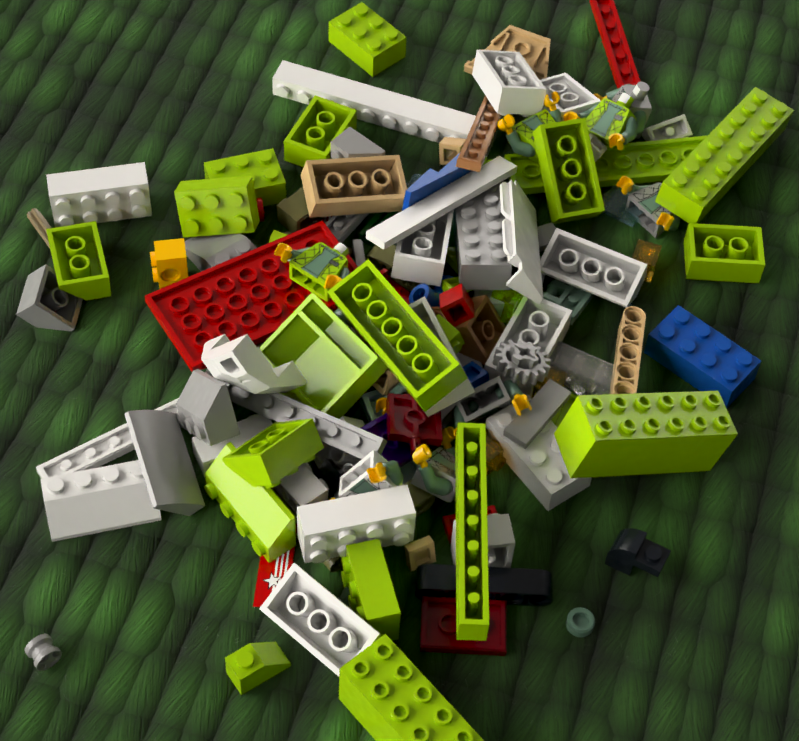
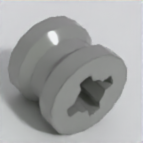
[25,634,62,671]

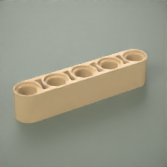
[610,306,646,394]

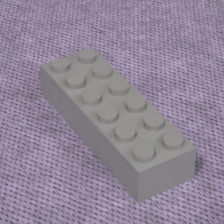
[452,183,512,290]

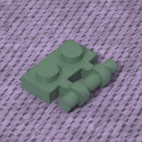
[543,279,594,325]

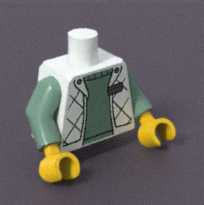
[330,450,404,500]

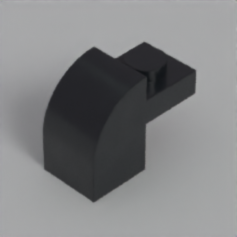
[604,528,671,577]

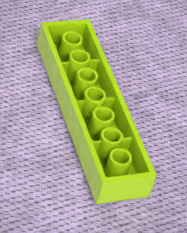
[655,87,794,223]

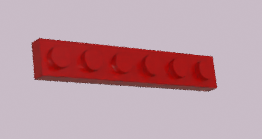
[590,0,641,88]

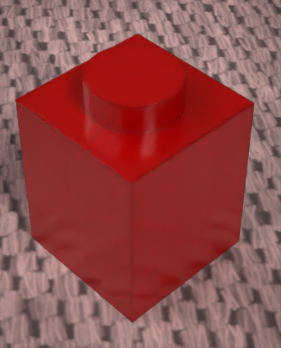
[439,283,475,327]

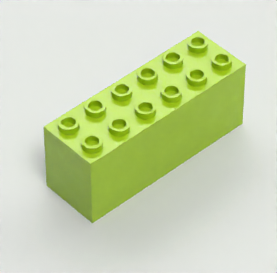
[554,391,738,478]
[339,634,484,741]

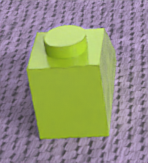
[225,642,291,695]

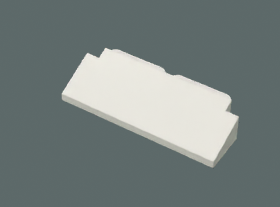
[500,180,543,304]

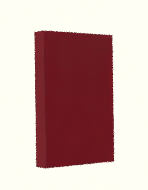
[420,596,506,656]

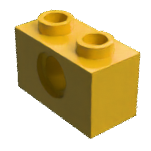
[150,238,188,289]

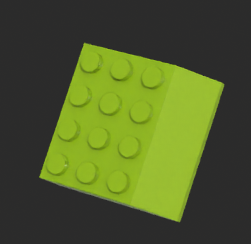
[260,292,388,419]

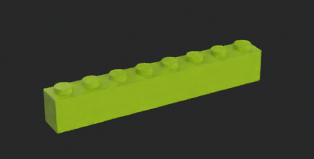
[455,422,489,641]

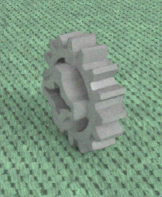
[493,339,551,385]

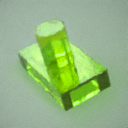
[491,289,523,324]

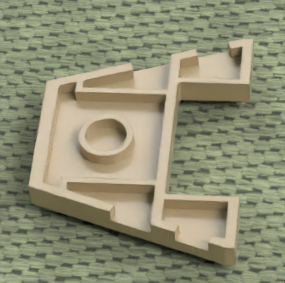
[464,25,551,80]

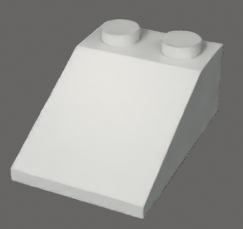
[540,73,601,121]

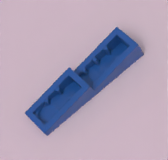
[402,153,472,210]

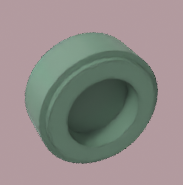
[566,607,595,637]

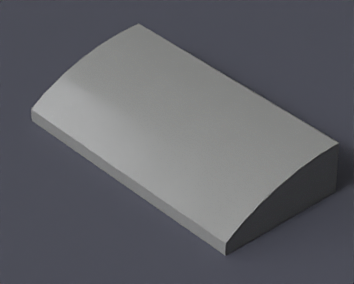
[124,410,205,516]

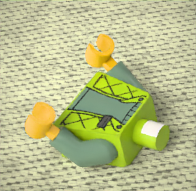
[497,91,563,162]
[564,93,637,153]
[274,242,350,302]

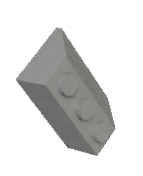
[176,369,240,446]

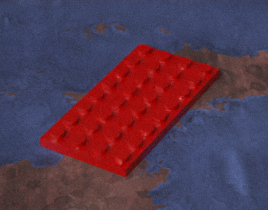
[145,220,358,372]

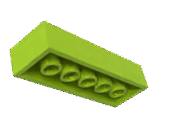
[327,259,468,412]

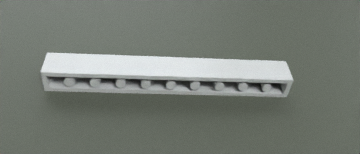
[272,60,497,157]

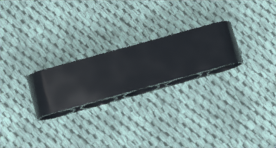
[415,564,553,606]

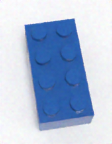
[644,305,761,408]

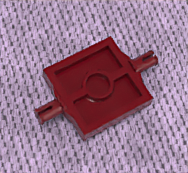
[386,392,443,456]

